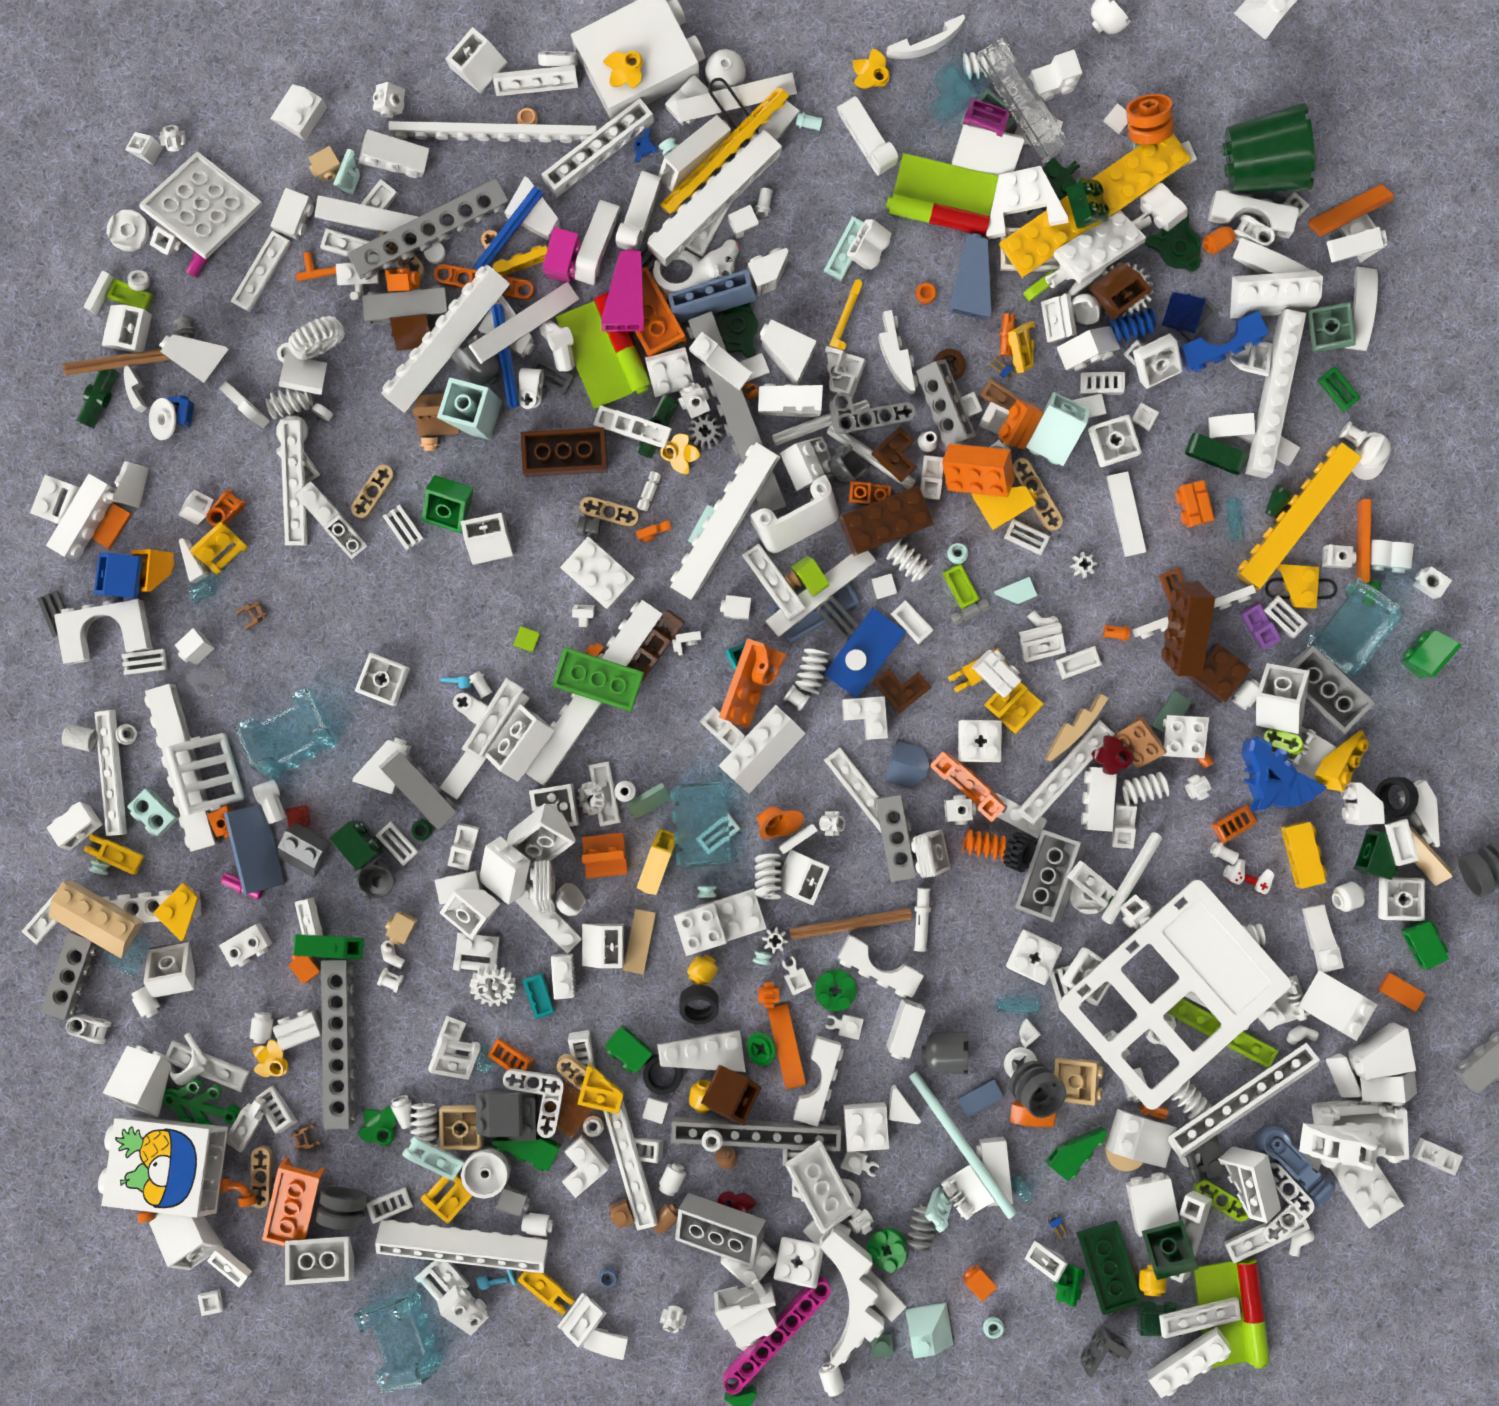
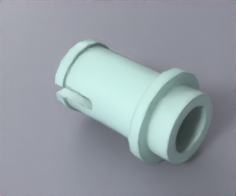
[795,112,822,131]

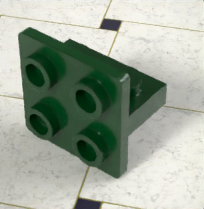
[1066,177,1109,229]

